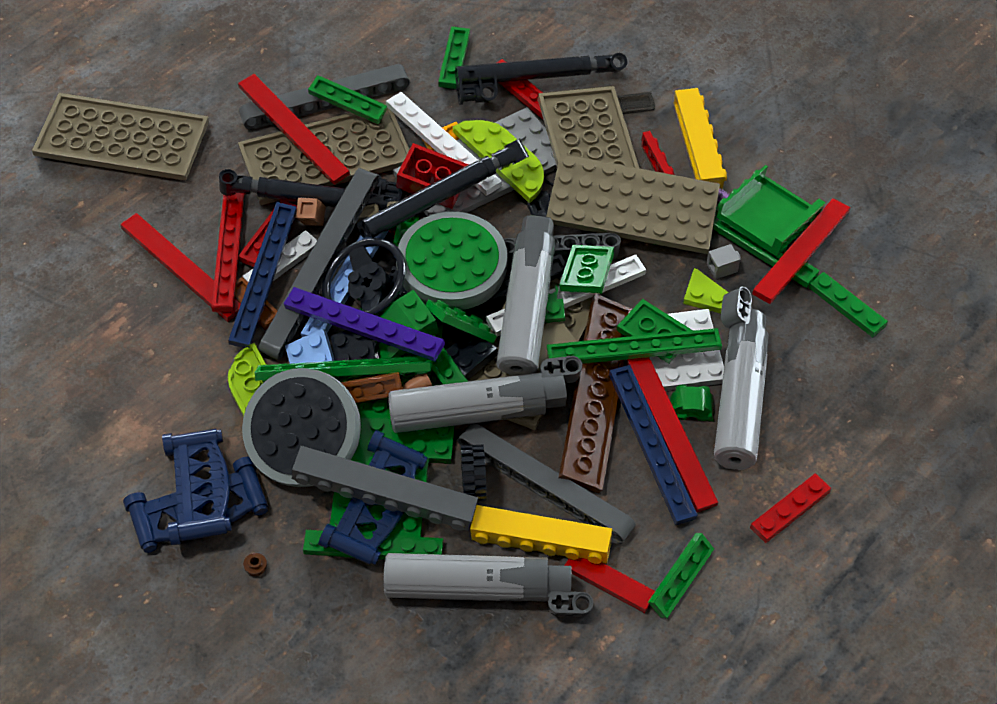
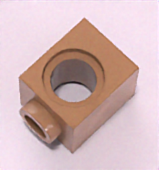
[295,198,326,226]

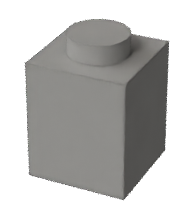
[707,244,741,279]

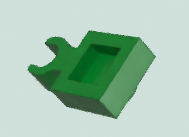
[544,286,565,323]

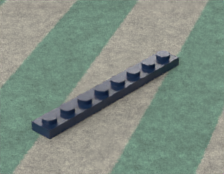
[228,202,297,348]
[609,365,698,525]

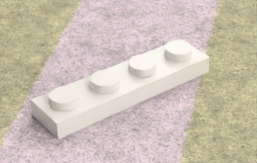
[243,230,317,282]

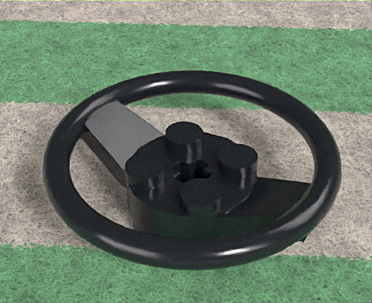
[322,238,406,316]

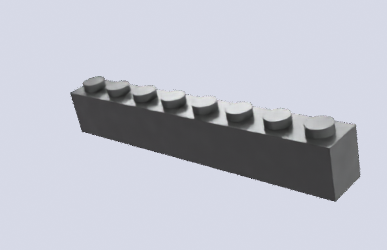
[292,446,478,531]

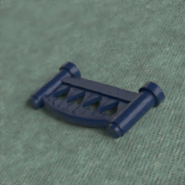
[162,428,232,546]
[318,430,428,565]
[123,456,268,553]

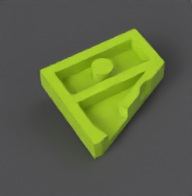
[683,268,729,314]

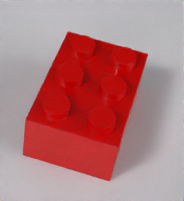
[396,143,469,209]

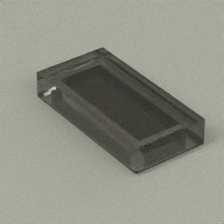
[617,92,655,114]

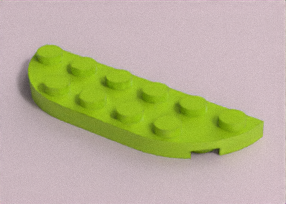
[453,120,544,203]
[228,343,266,417]

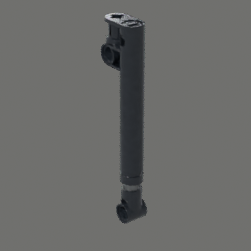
[455,53,628,105]
[357,138,529,239]
[219,169,403,210]

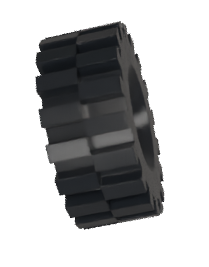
[461,444,487,502]

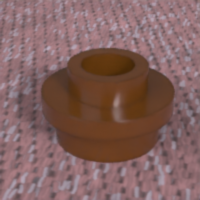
[243,553,267,576]

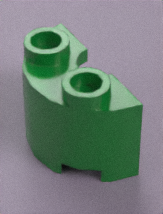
[670,385,714,422]

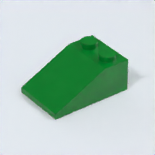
[378,290,440,358]

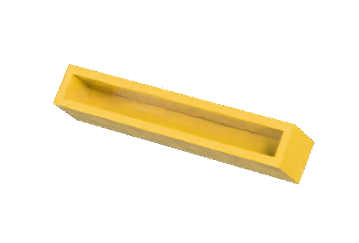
[673,88,727,190]
[470,505,612,564]

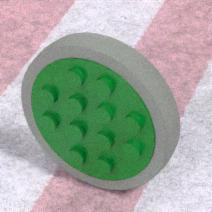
[396,212,508,310]

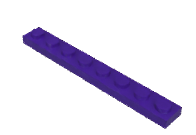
[284,287,445,362]

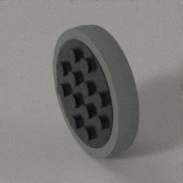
[242,368,361,487]

